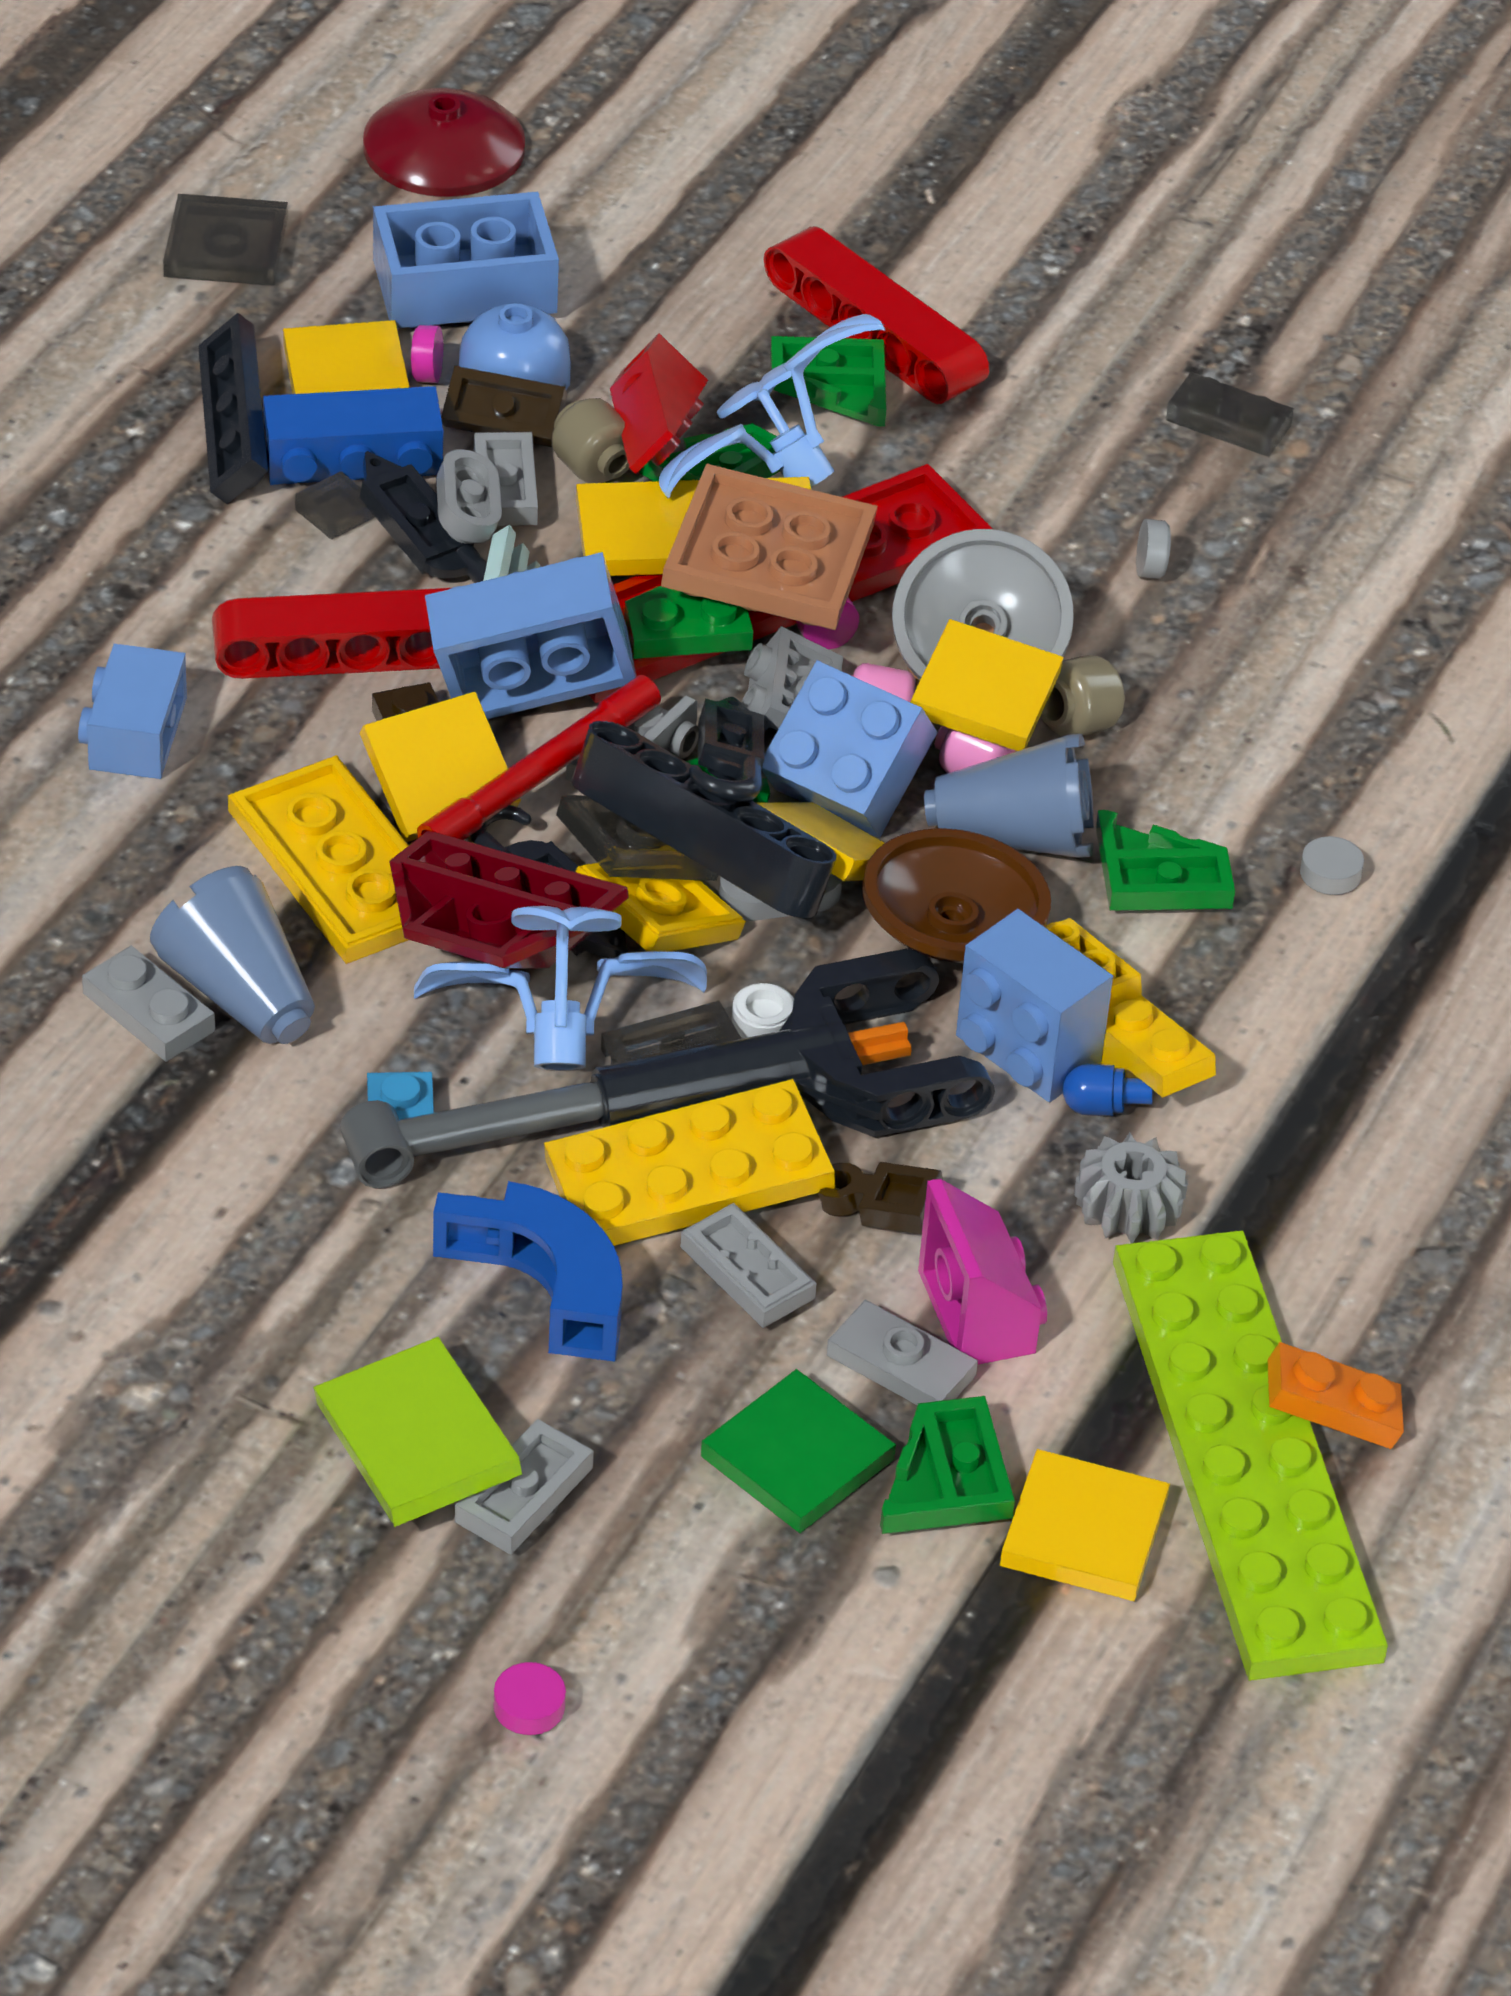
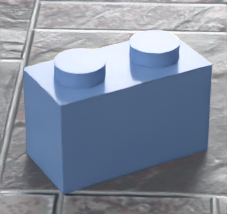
[78,644,187,779]

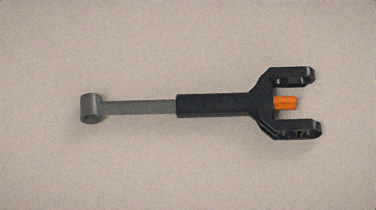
[340,948,995,1188]

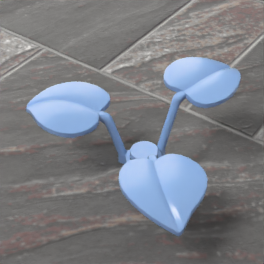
[659,314,885,498]
[414,906,707,1070]

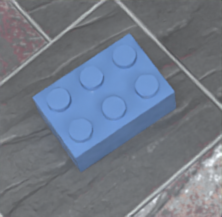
[373,192,559,328]
[425,552,636,719]

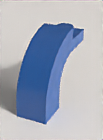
[433,1181,623,1362]

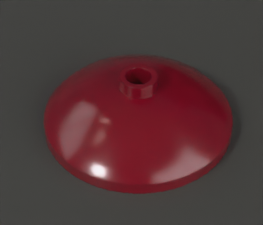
[363,88,525,197]

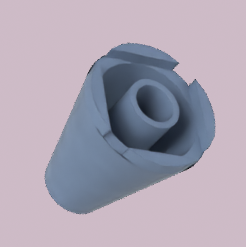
[924,734,1094,858]
[150,866,315,1044]

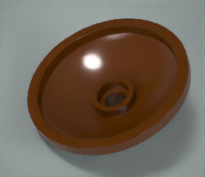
[862,828,1051,963]

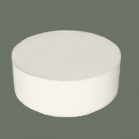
[732,983,794,1038]

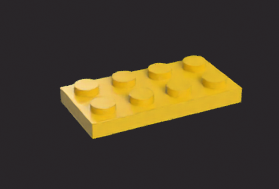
[544,1079,835,1246]

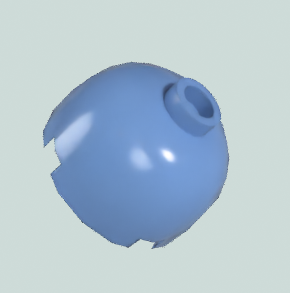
[459,303,571,390]

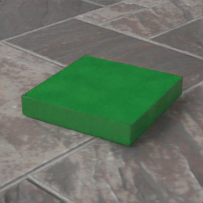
[701,1369,896,1534]

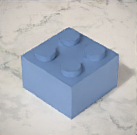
[761,660,937,838]
[956,909,1113,1103]

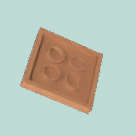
[661,464,877,630]

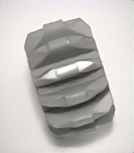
[1074,1132,1188,1243]

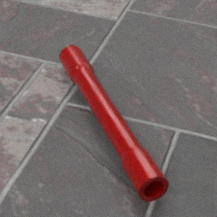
[417,675,661,840]

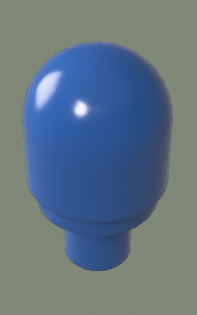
[1063,1064,1153,1116]

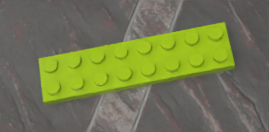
[1113,1230,1388,1681]

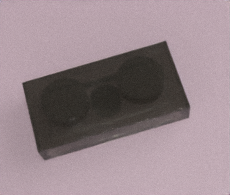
[1166,372,1294,457]

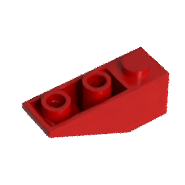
[610,333,709,474]

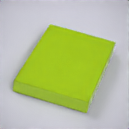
[313,1337,522,1527]

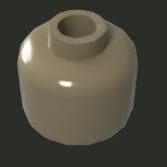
[552,398,629,483]
[1040,655,1125,737]

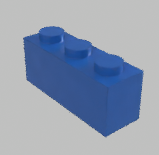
[263,386,443,485]

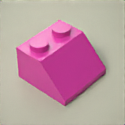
[918,1179,1047,1365]

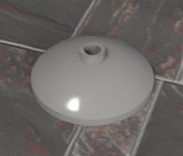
[892,529,1073,680]

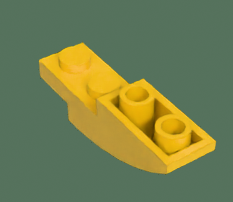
[1046,918,1216,1098]

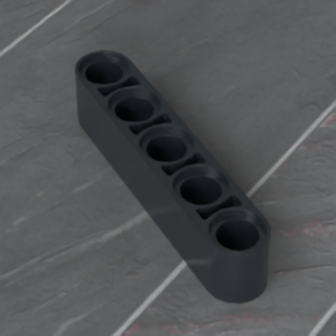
[572,721,836,918]

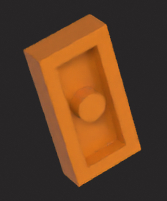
[1267,1342,1404,1449]

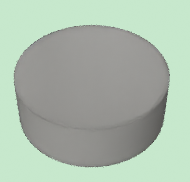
[1136,519,1171,579]
[1300,836,1364,895]

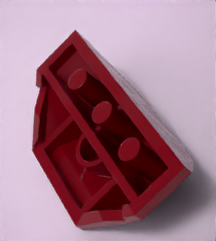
[389,830,629,968]

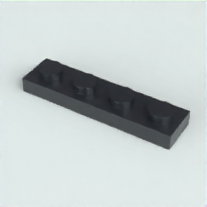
[198,313,268,504]

